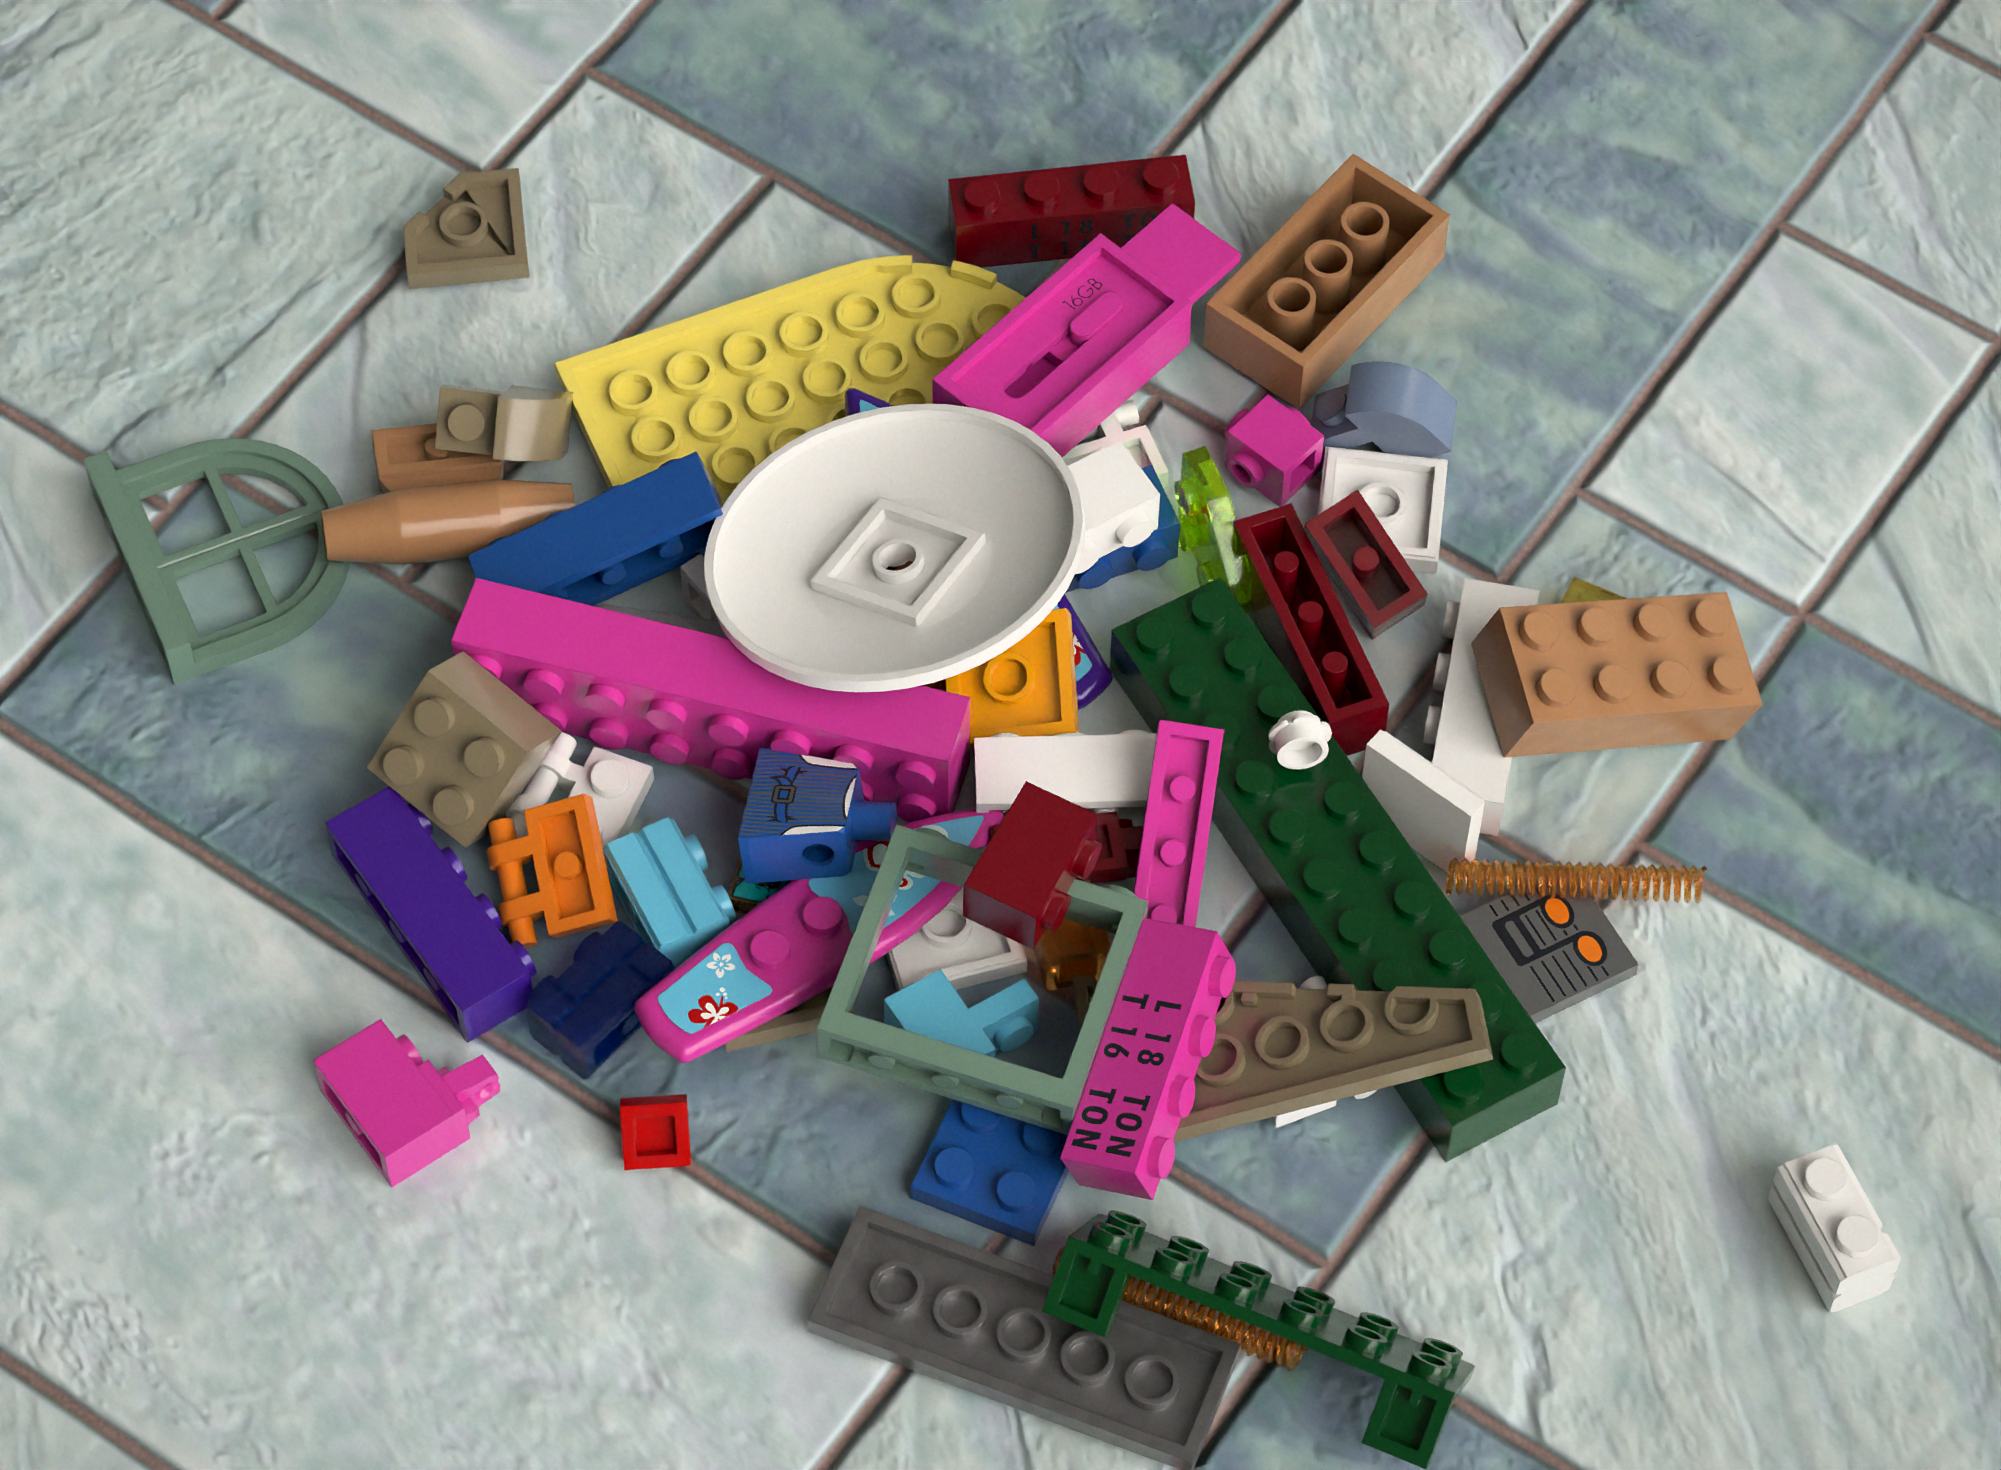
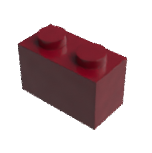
[1304,489,1428,639]
[963,781,1102,950]

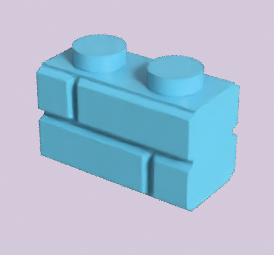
[603,817,736,977]

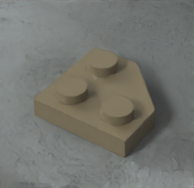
[403,168,529,289]

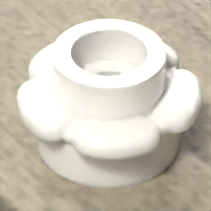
[1268,711,1332,769]

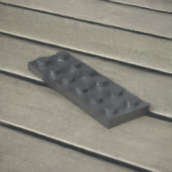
[807,1205,1241,1470]

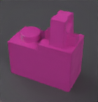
[313,1019,500,1188]

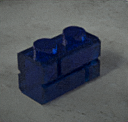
[526,920,675,1079]

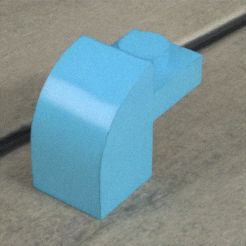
[884,969,1039,1058]

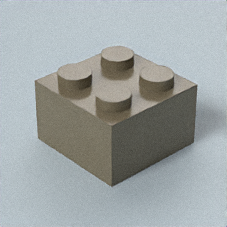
[366,651,562,848]

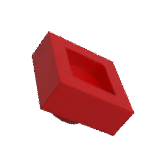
[620,1094,691,1170]

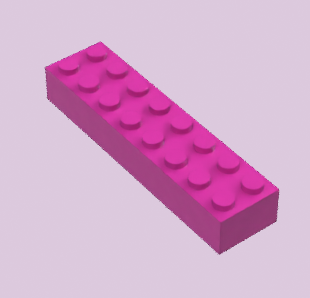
[451,578,970,823]

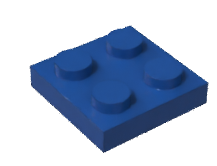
[910,1099,1069,1246]

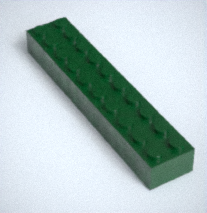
[1109,577,1566,1162]

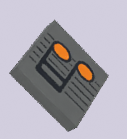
[1460,864,1639,1023]

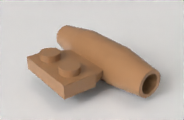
[321,423,575,565]

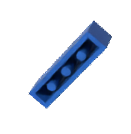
[468,451,723,606]

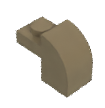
[435,385,573,461]

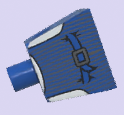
[738,748,897,883]

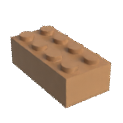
[1203,154,1450,410]
[1471,592,1763,758]

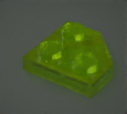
[1174,446,1252,613]

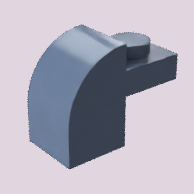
[1311,361,1457,458]

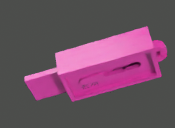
[932,203,1241,457]

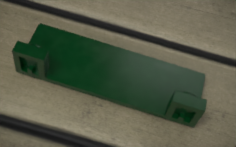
[1042,1210,1475,1469]

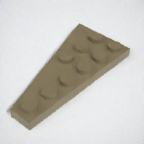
[1072,975,1493,1142]

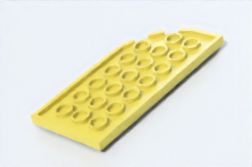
[555,255,1025,505]

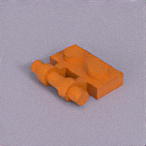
[486,793,618,949]

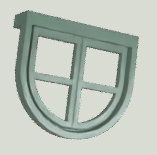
[83,438,350,685]

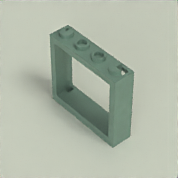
[817,824,1148,1135]

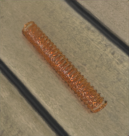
[1445,857,1707,904]
[1052,1247,1307,1371]

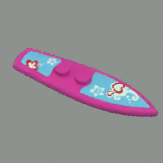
[634,810,1003,1063]

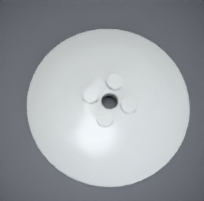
[704,403,1085,692]

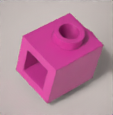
[1225,394,1324,507]

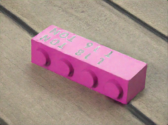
[1060,918,1236,1200]

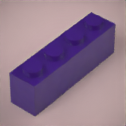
[325,786,537,1042]

